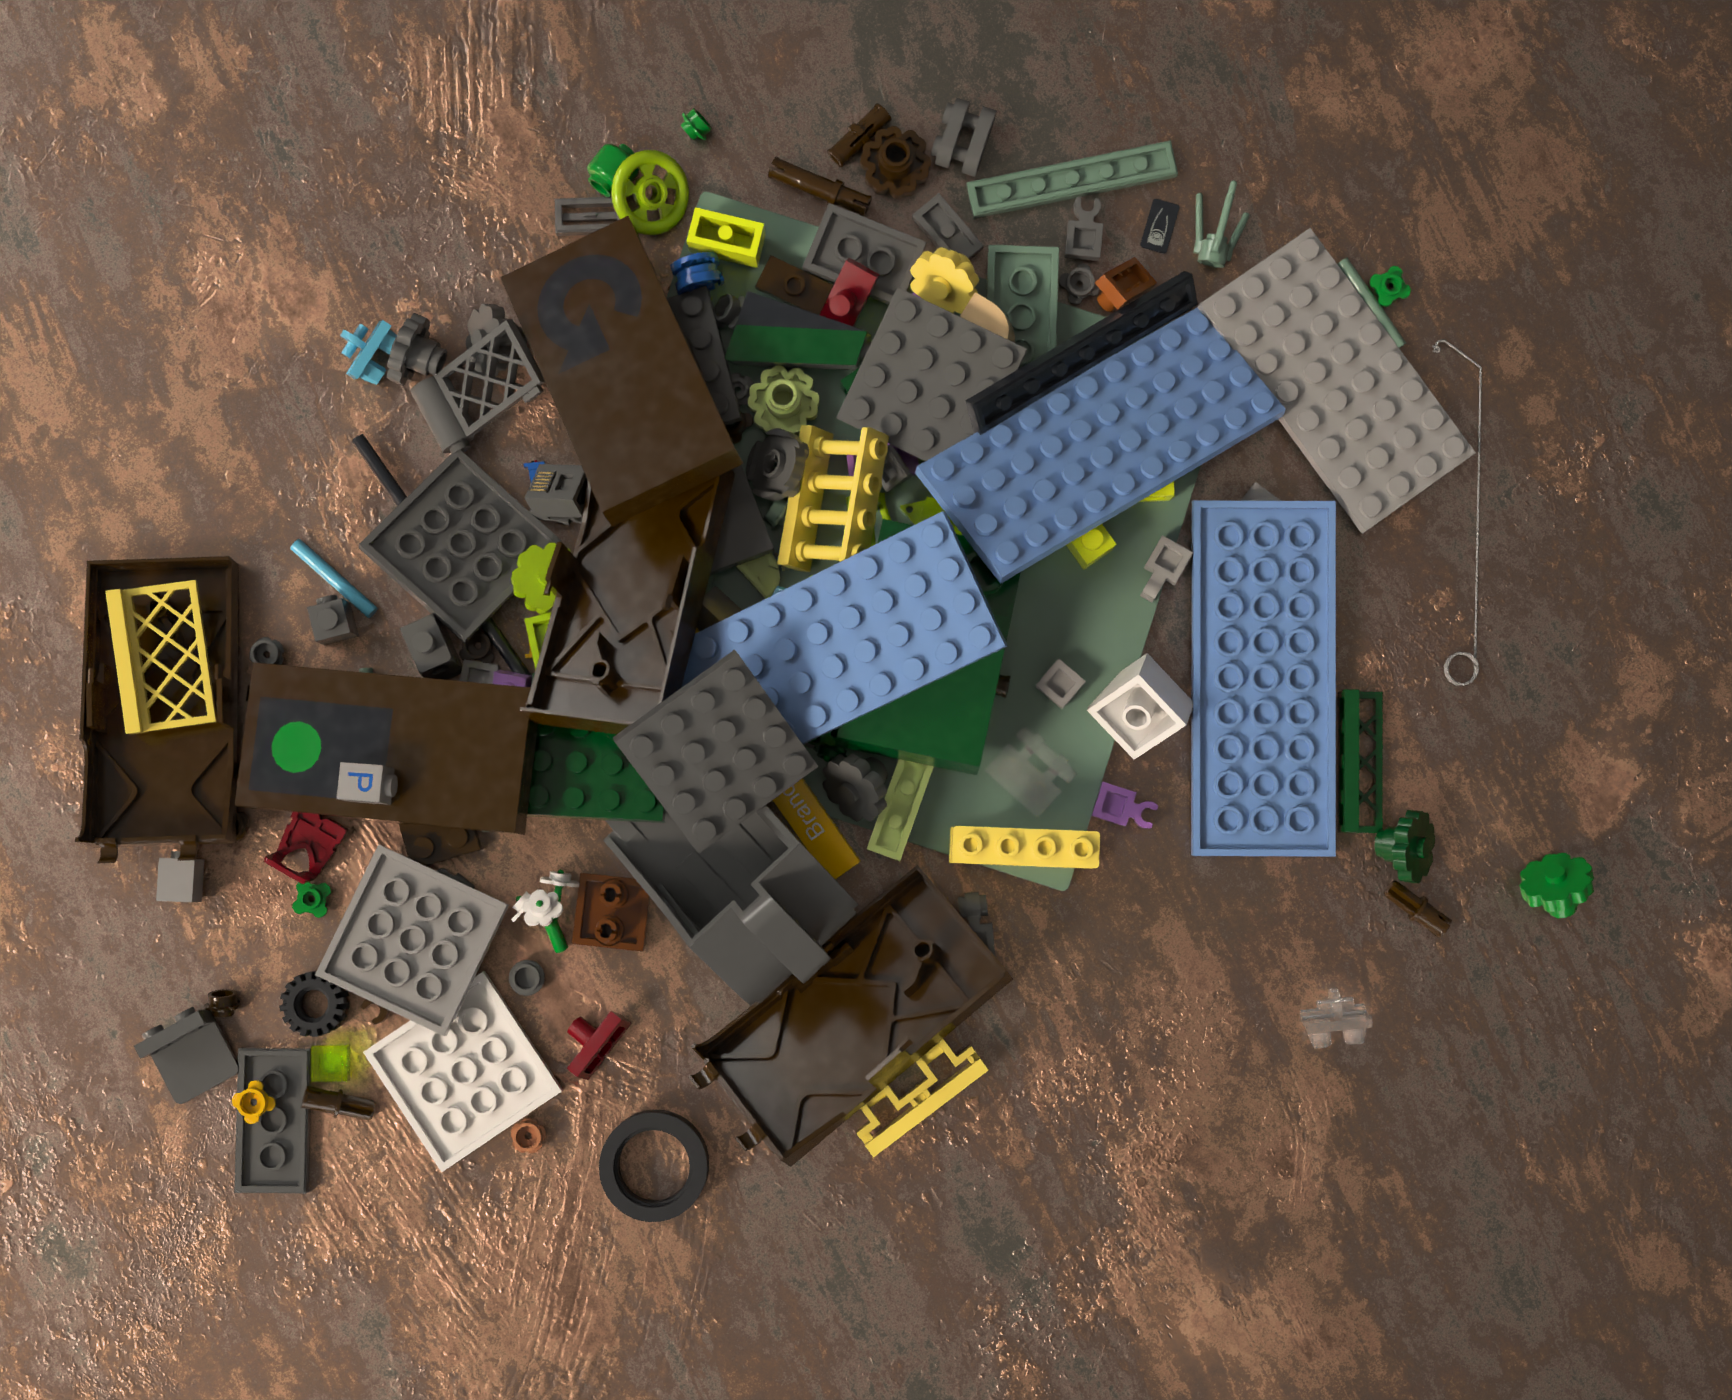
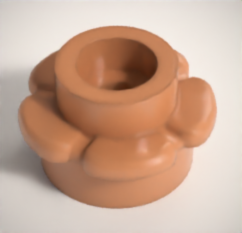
[511,1118,546,1153]

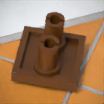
[572,873,650,952]

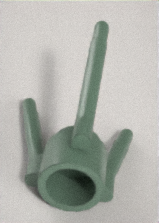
[1193,180,1250,268]

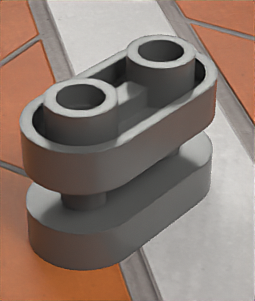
[931,98,997,177]

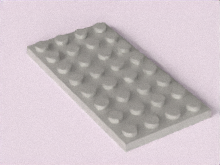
[1197,228,1476,534]

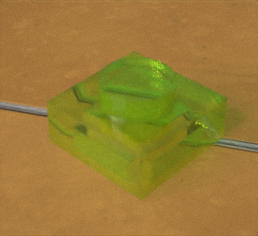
[311,1044,350,1082]

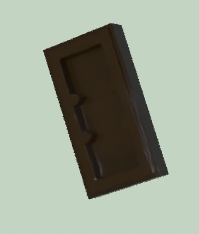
[755,255,834,315]

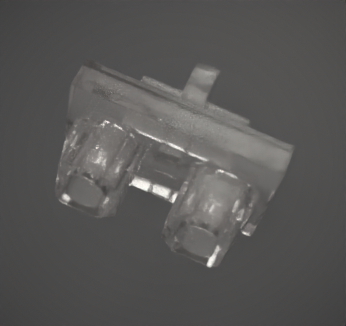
[1300,988,1372,1049]

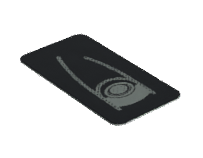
[1140,199,1180,254]

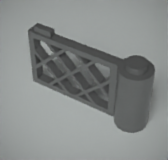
[410,319,545,454]

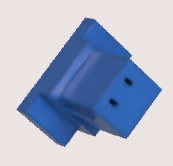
[523,460,546,483]

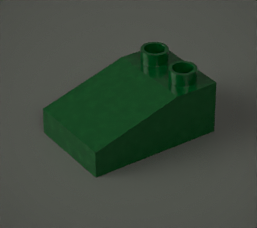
[836,519,1021,775]

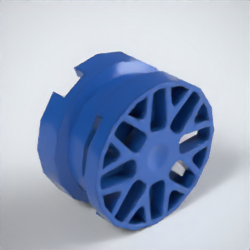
[670,252,725,295]

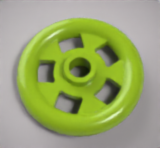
[611,150,689,235]

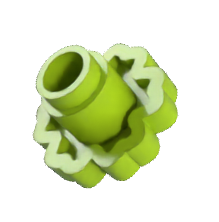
[511,542,571,614]

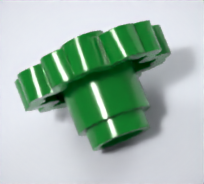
[1519,853,1594,918]

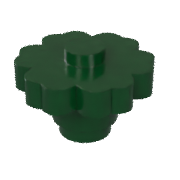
[1374,810,1435,884]

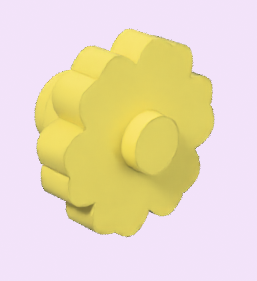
[910,247,979,314]

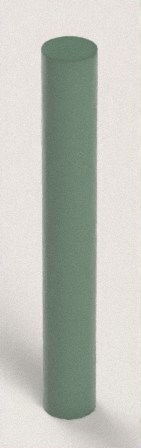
[1338,257,1406,349]

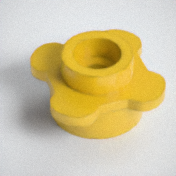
[232,1080,276,1124]

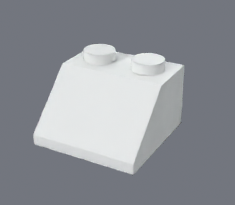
[1087,653,1193,759]

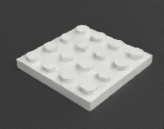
[363,971,563,1172]

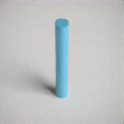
[290,539,378,618]

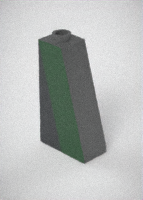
[724,291,872,370]

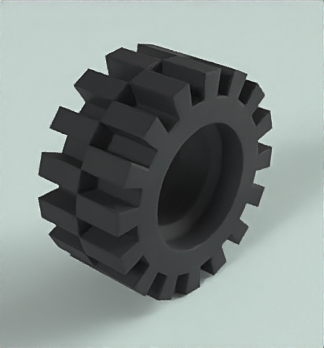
[279,971,350,1037]

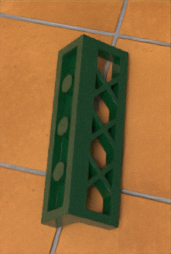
[1338,689,1383,833]

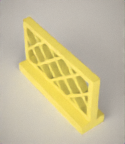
[105,580,217,734]

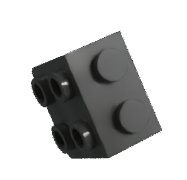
[134,1007,239,1104]

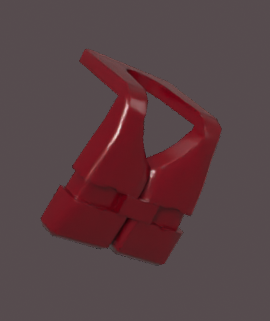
[264,812,348,884]

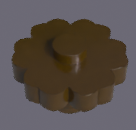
[860,126,931,199]

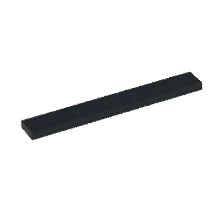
[965,271,1198,435]

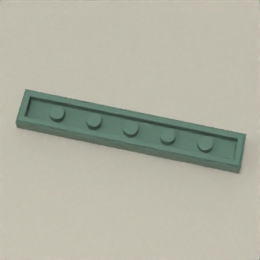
[966,140,1178,219]

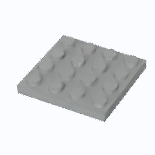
[315,844,509,1036]

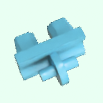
[340,320,397,385]

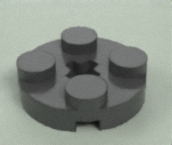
[746,428,809,501]

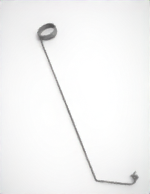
[1432,339,1482,686]

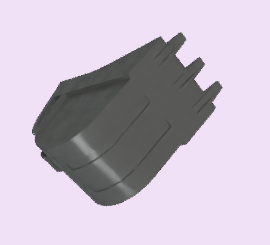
[603,805,859,1006]

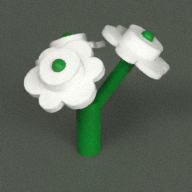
[511,869,580,953]

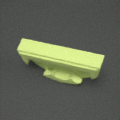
[736,553,780,599]

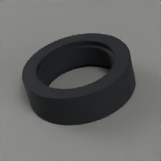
[599,1110,709,1222]

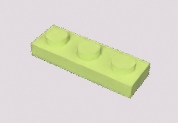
[867,759,934,861]

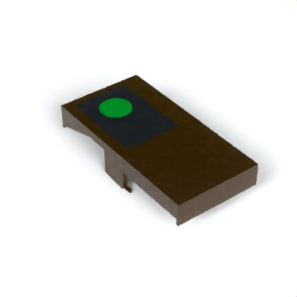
[235,662,538,835]

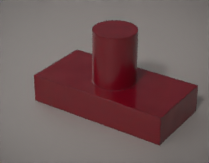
[820,258,880,327]
[567,1011,632,1080]

